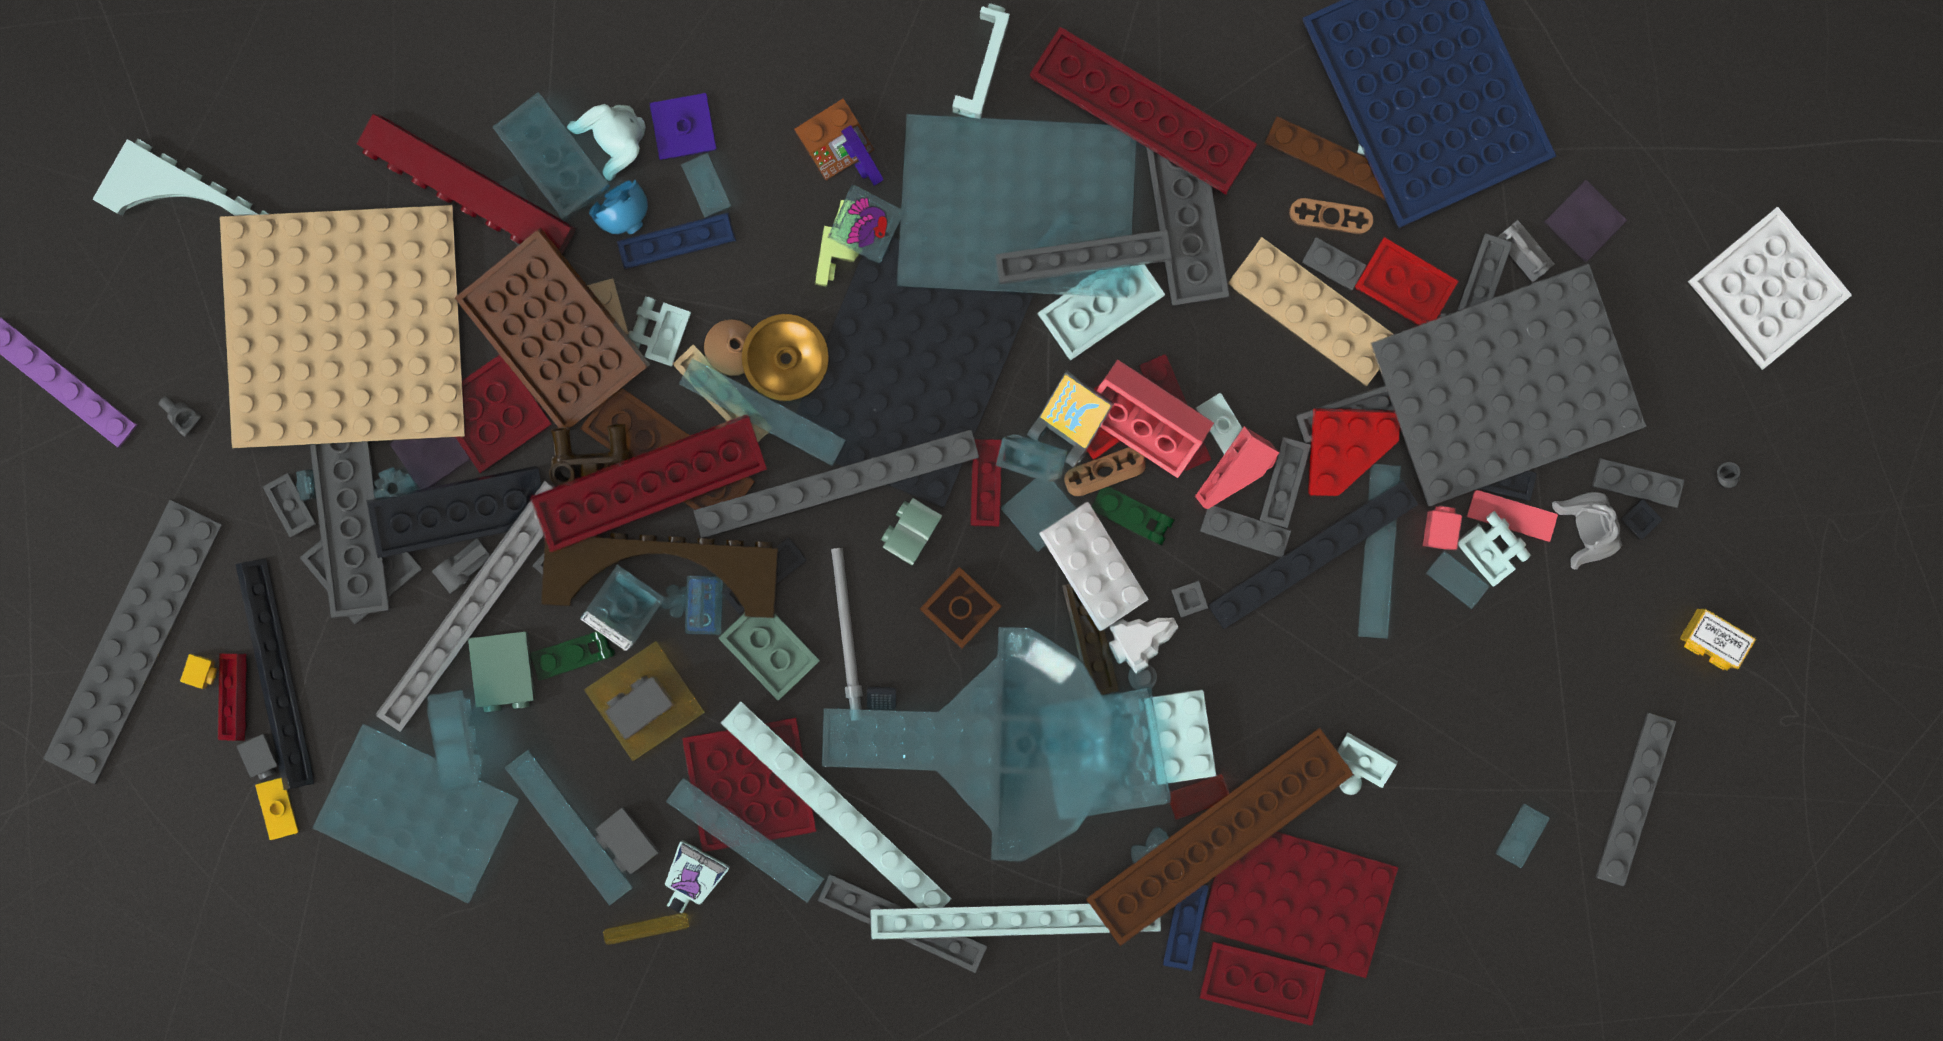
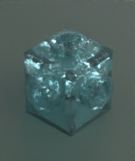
[373,467,417,498]

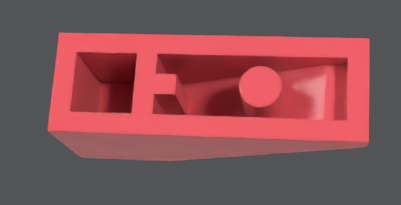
[1195,426,1279,509]

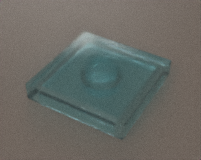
[1001,471,1076,552]

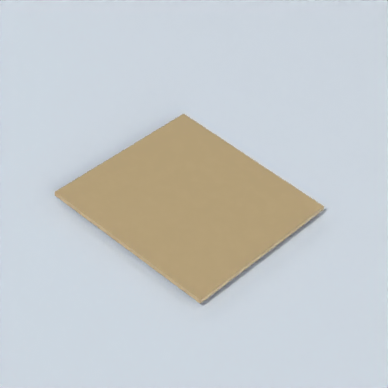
[220,205,465,448]

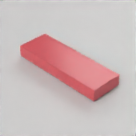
[1466,490,1558,542]

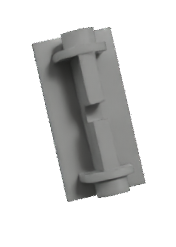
[1498,220,1554,283]

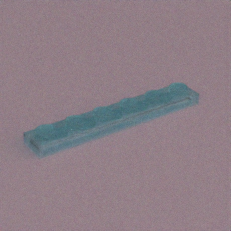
[679,358,846,466]
[1358,464,1401,639]
[505,750,633,906]
[666,778,824,902]

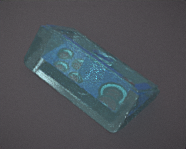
[685,576,722,635]

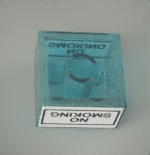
[580,565,665,651]

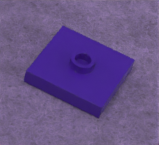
[649,93,717,161]

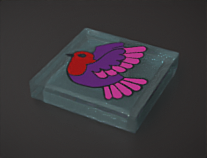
[828,185,904,263]

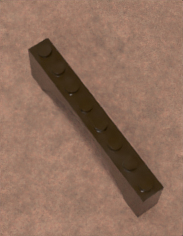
[541,533,779,618]

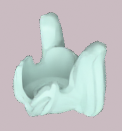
[567,104,646,181]

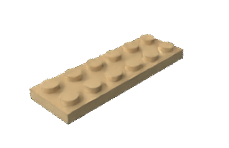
[1228,237,1393,386]

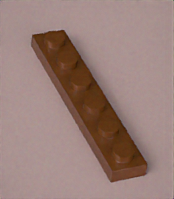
[1264,116,1385,200]

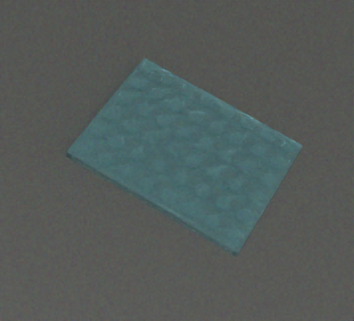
[897,114,1136,298]

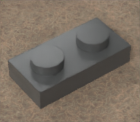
[1302,237,1366,291]
[263,473,316,538]

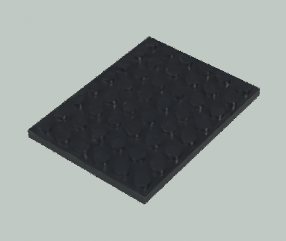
[784,234,1033,508]

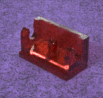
[1166,773,1228,820]

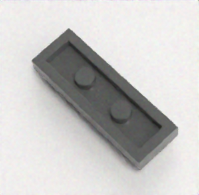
[1458,233,1512,311]
[1259,437,1311,528]
[1592,458,1684,508]
[1200,506,1291,558]

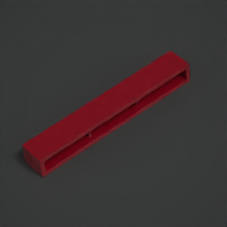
[357,114,577,254]

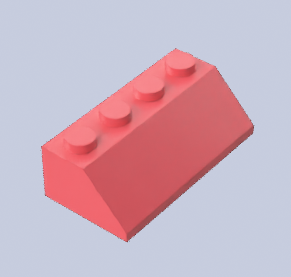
[1097,359,1214,478]

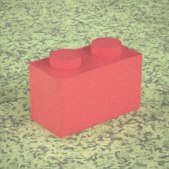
[1423,506,1462,550]

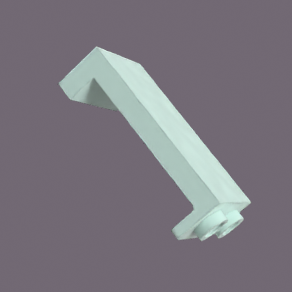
[952,4,1010,120]

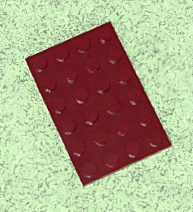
[1200,831,1398,978]

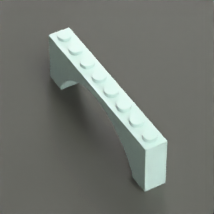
[93,138,269,216]

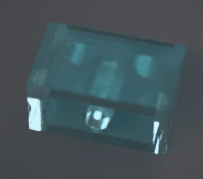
[996,434,1067,482]

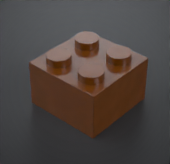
[920,567,1002,648]

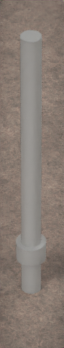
[831,548,863,721]

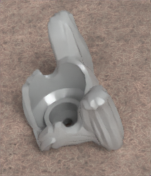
[1552,492,1622,569]

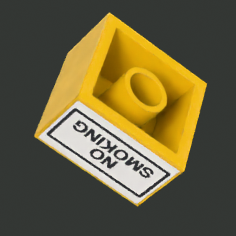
[1680,609,1756,671]

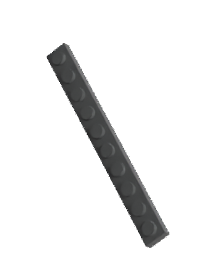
[693,430,979,538]

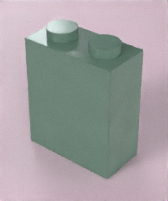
[468,631,536,712]

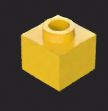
[180,654,217,689]

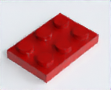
[1354,237,1459,325]

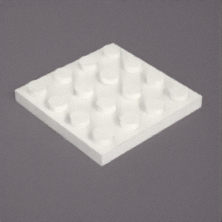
[1688,207,1852,369]

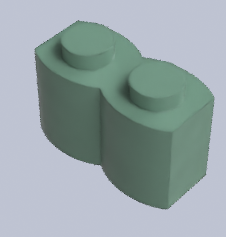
[881,498,942,566]

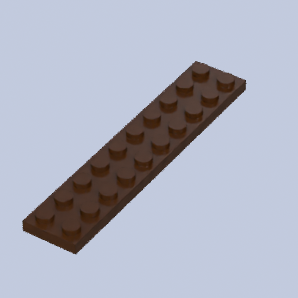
[1086,728,1354,946]

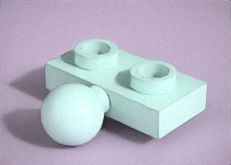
[1336,732,1398,795]

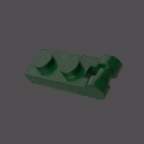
[1091,487,1175,546]
[530,631,616,681]

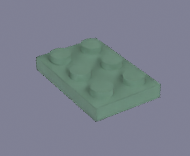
[719,614,820,701]

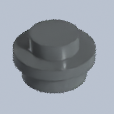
[1128,664,1157,691]

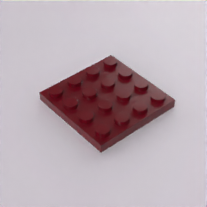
[682,718,817,852]

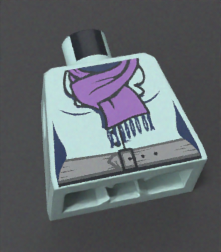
[665,840,730,914]

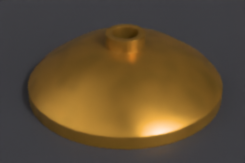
[742,314,829,401]

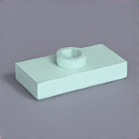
[1196,393,1243,454]

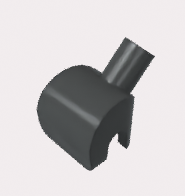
[159,396,201,436]

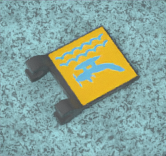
[1027,371,1114,468]

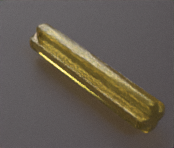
[603,913,689,945]

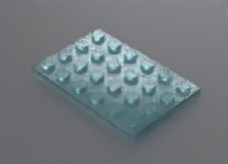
[313,724,520,904]

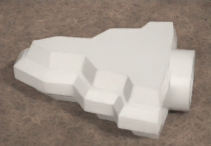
[1109,618,1178,674]

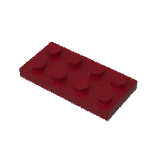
[1199,941,1326,1026]

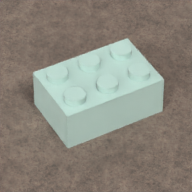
[1145,689,1216,785]

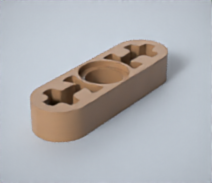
[1289,198,1373,234]
[1064,447,1146,496]

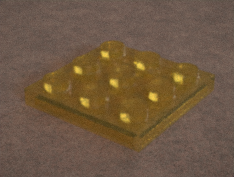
[584,641,705,761]

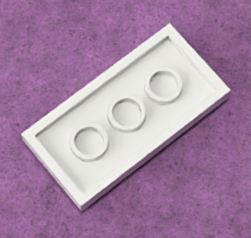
[1039,502,1149,631]

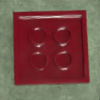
[456,355,552,473]

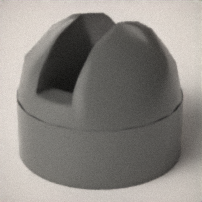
[1717,462,1741,488]

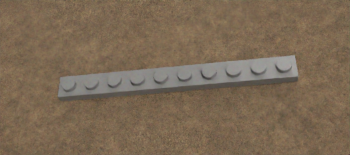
[376,481,554,732]

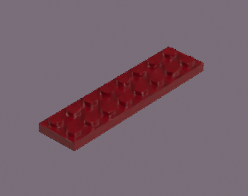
[1030,27,1257,195]
[530,414,767,552]

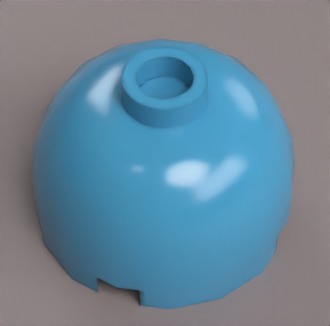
[589,180,648,234]

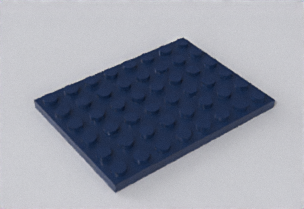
[1302,0,1556,228]

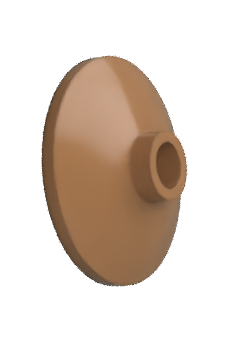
[704,320,753,376]

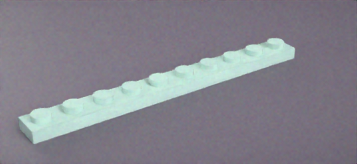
[721,702,952,908]
[871,904,1161,939]

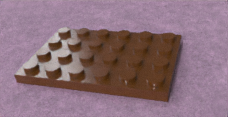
[455,228,650,428]

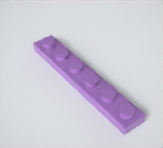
[0,318,138,448]

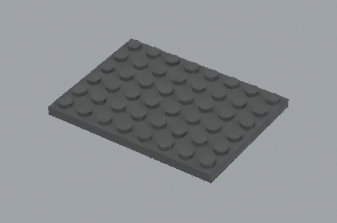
[1370,264,1646,506]

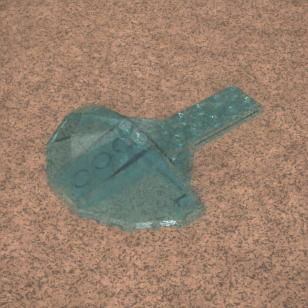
[822,627,1113,861]

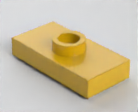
[255,778,299,840]

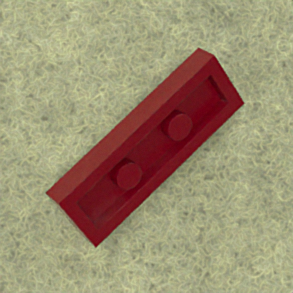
[970,439,1002,527]
[218,653,247,741]

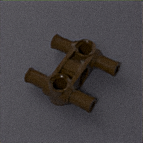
[549,424,633,488]

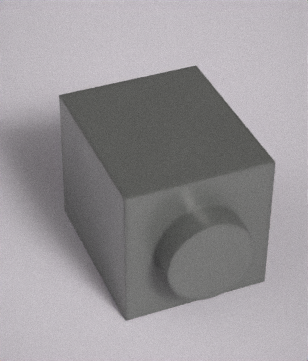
[237,734,279,780]

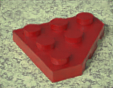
[1308,408,1400,496]

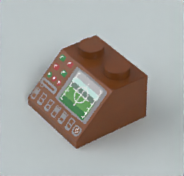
[795,98,875,180]

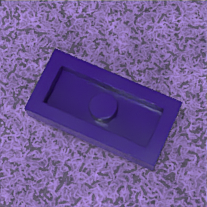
[841,125,884,186]

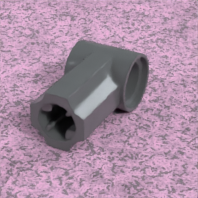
[432,538,491,594]

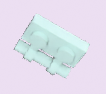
[628,296,691,367]
[1458,511,1531,587]

